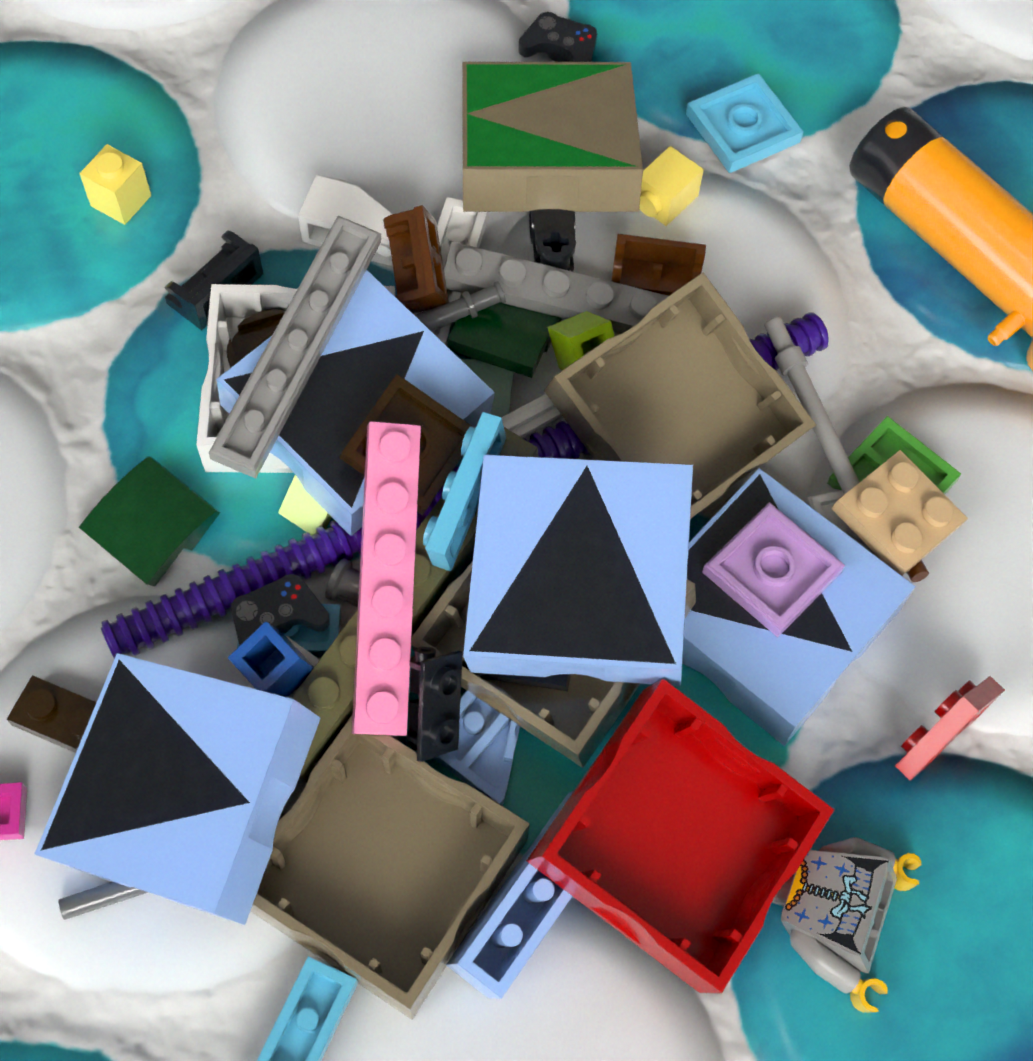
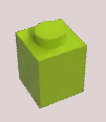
[547,311,615,371]

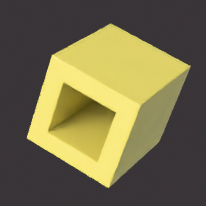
[79,144,152,225]
[639,146,704,226]

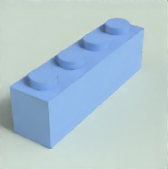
[446,791,574,999]

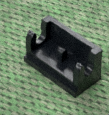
[164,231,263,330]

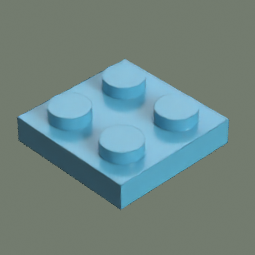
[686,73,803,174]

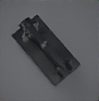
[407,647,463,762]

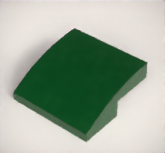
[447,303,562,378]
[79,456,221,586]

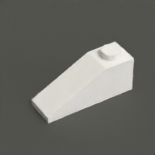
[298,175,393,266]

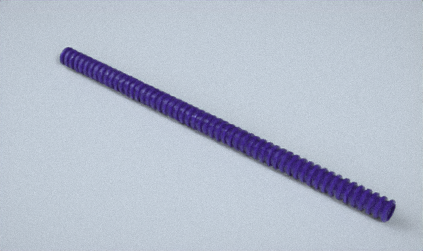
[101,312,829,659]

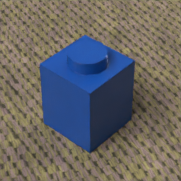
[228,621,314,697]

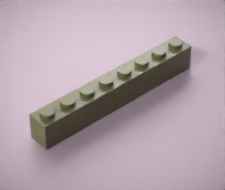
[291,427,538,784]

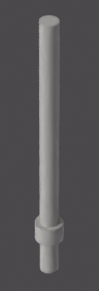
[764,317,877,557]

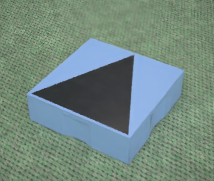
[216,270,495,536]
[463,455,693,686]
[682,468,916,746]
[34,653,321,925]

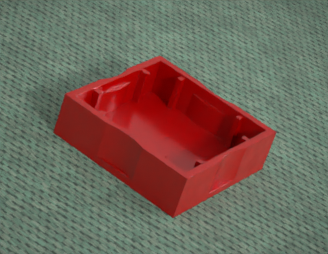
[526,679,835,993]

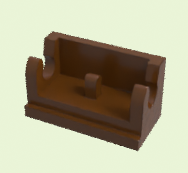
[383,205,449,314]
[611,234,706,296]

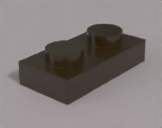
[7,675,97,753]

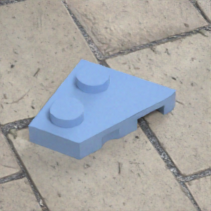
[433,690,520,806]

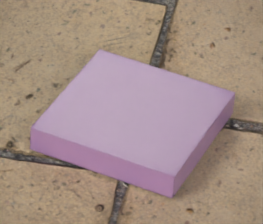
[702,502,845,637]

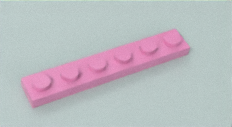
[352,422,421,736]

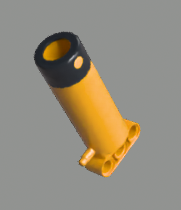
[849,107,1033,371]

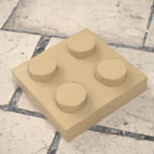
[831,450,968,576]

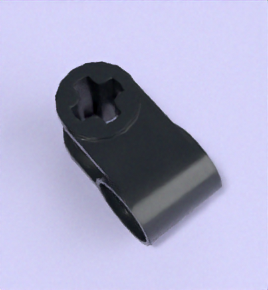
[529,209,576,272]

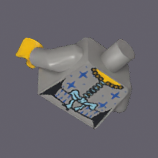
[772,837,922,1013]

